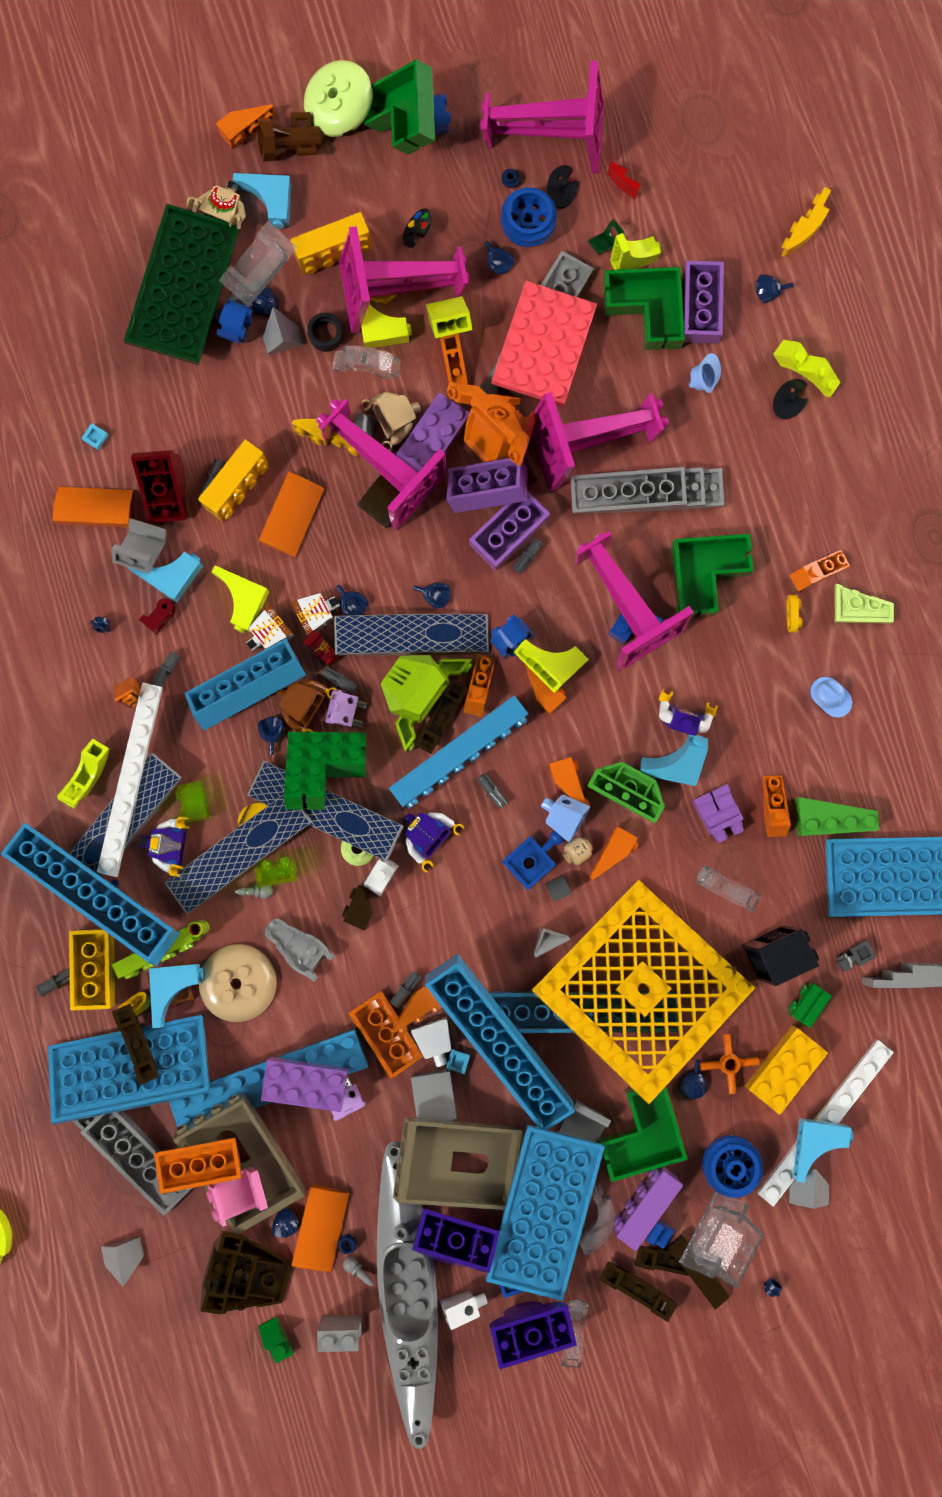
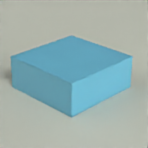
[81,423,109,451]
[446,1049,470,1074]

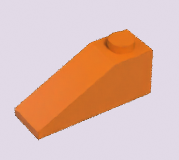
[440,333,468,385]
[588,827,639,880]

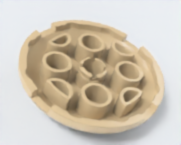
[199,944,277,1022]

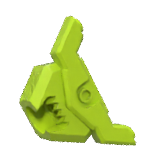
[381,655,473,753]

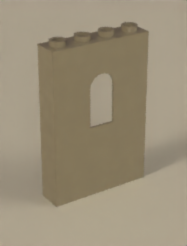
[173,1092,305,1234]
[393,1117,524,1210]

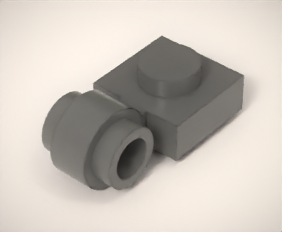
[836,940,876,971]

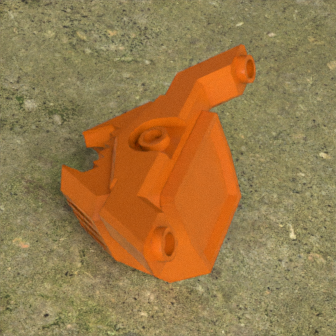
[447,382,536,466]

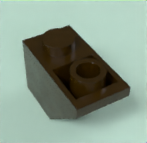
[342,885,373,931]

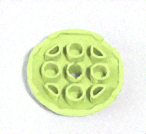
[304,60,373,137]

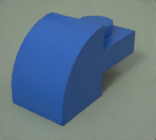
[646,1220,676,1249]

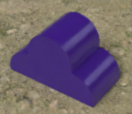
[412,1209,500,1273]
[489,1301,577,1369]

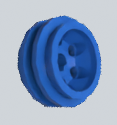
[501,187,557,247]
[702,1135,763,1198]

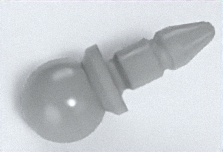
[235,883,273,899]
[343,1256,374,1286]

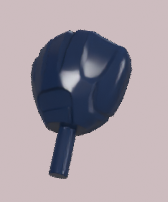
[484,241,514,274]
[756,274,793,303]
[252,287,279,317]
[413,582,450,609]
[336,585,369,616]
[257,717,285,755]
[678,1059,708,1099]
[272,1207,301,1238]

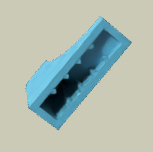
[233,173,292,229]
[127,552,203,603]
[640,735,708,786]
[149,964,204,1028]
[792,1118,853,1183]

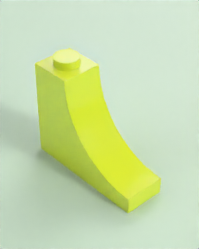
[610,233,661,270]
[361,303,412,349]
[212,566,269,633]
[514,639,589,693]

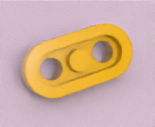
[786,595,802,633]
[117,992,151,1016]

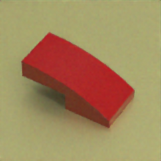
[608,161,641,199]

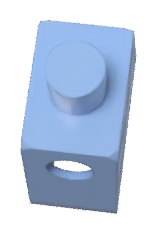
[541,795,590,842]

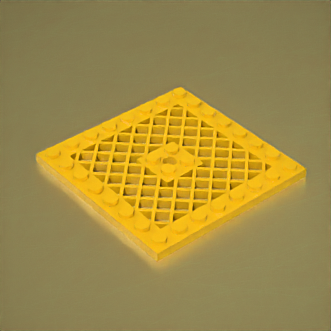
[532,880,755,1104]

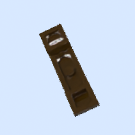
[414,679,469,754]
[112,1004,160,1085]
[667,1235,730,1310]
[634,1246,715,1276]
[598,1261,678,1322]

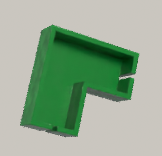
[365,59,435,155]
[603,267,685,350]
[671,534,754,618]
[284,732,366,810]
[598,1086,688,1182]

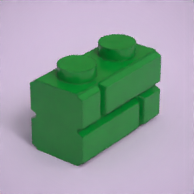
[787,982,832,1028]

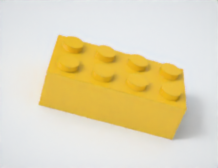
[290,212,372,275]
[198,439,269,522]
[69,929,116,1010]
[745,1025,828,1115]

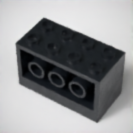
[742,925,819,987]

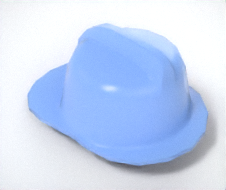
[689,353,721,393]
[810,677,852,718]

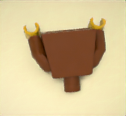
[277,680,337,732]

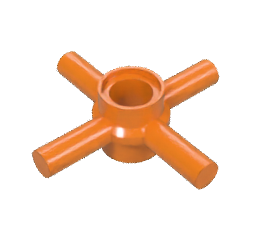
[700,1034,760,1094]

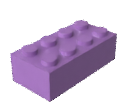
[682,261,724,343]
[396,393,469,472]
[447,458,528,513]
[469,491,550,571]
[261,1057,349,1112]
[612,1167,683,1251]

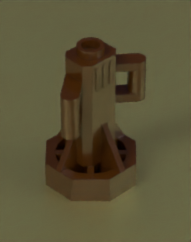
[257,112,324,162]

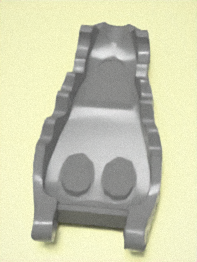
[264,918,335,982]

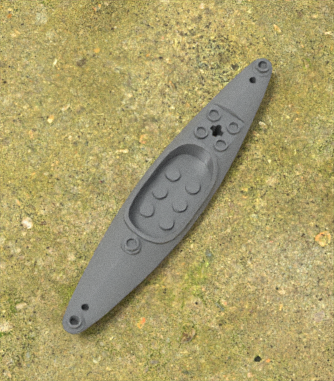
[377,1141,438,1449]

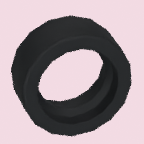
[307,313,344,352]

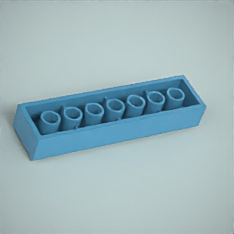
[389,695,528,809]

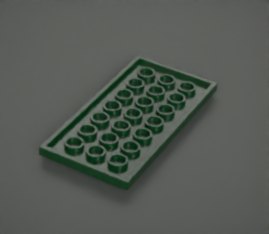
[124,203,240,365]

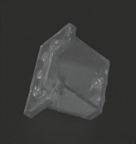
[219,221,298,308]
[679,1192,764,1288]

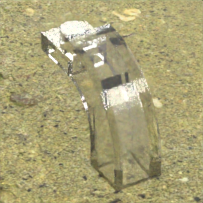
[332,346,401,379]
[695,865,761,913]
[579,1183,615,1256]
[561,1300,588,1368]

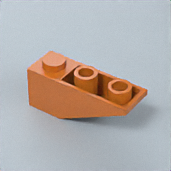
[216,104,276,149]
[789,550,850,592]
[464,654,496,717]
[524,663,566,715]
[114,677,141,708]
[548,757,591,812]
[763,775,791,837]
[392,985,442,1034]

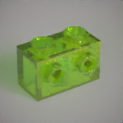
[254,856,299,887]

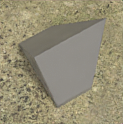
[263,307,304,355]
[533,927,570,957]
[789,1169,829,1209]
[101,1237,144,1287]

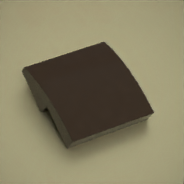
[357,475,400,528]

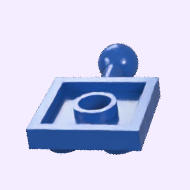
[502,830,565,890]

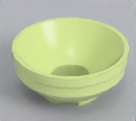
[341,841,374,866]

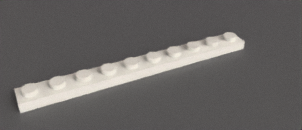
[97,682,163,877]
[757,1039,894,1207]

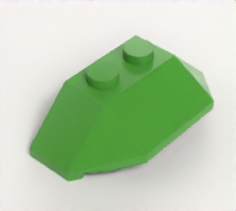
[587,762,665,824]

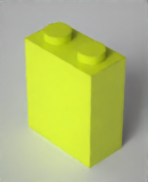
[426,296,472,338]

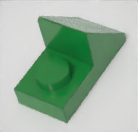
[258,1316,294,1364]

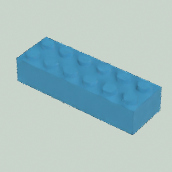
[184,638,306,731]

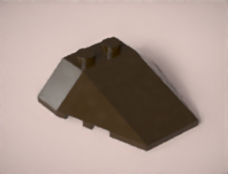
[200,1231,292,1314]

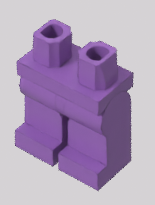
[691,784,745,843]

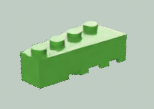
[793,797,879,836]

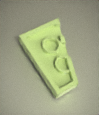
[835,584,894,624]

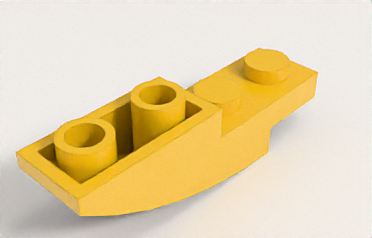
[781,187,831,257]
[292,419,361,456]

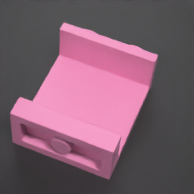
[206,1166,268,1227]

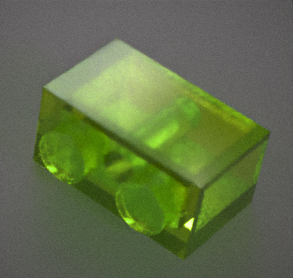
[176,781,211,824]

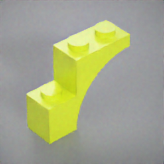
[773,340,841,397]

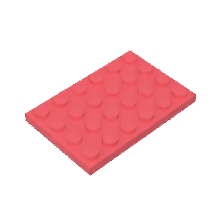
[491,281,597,407]

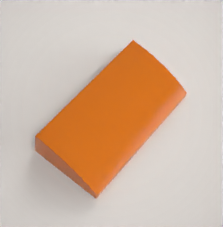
[259,471,325,558]
[52,487,134,528]
[347,991,424,1079]
[154,1137,242,1194]
[291,1184,350,1272]

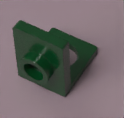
[588,219,625,256]

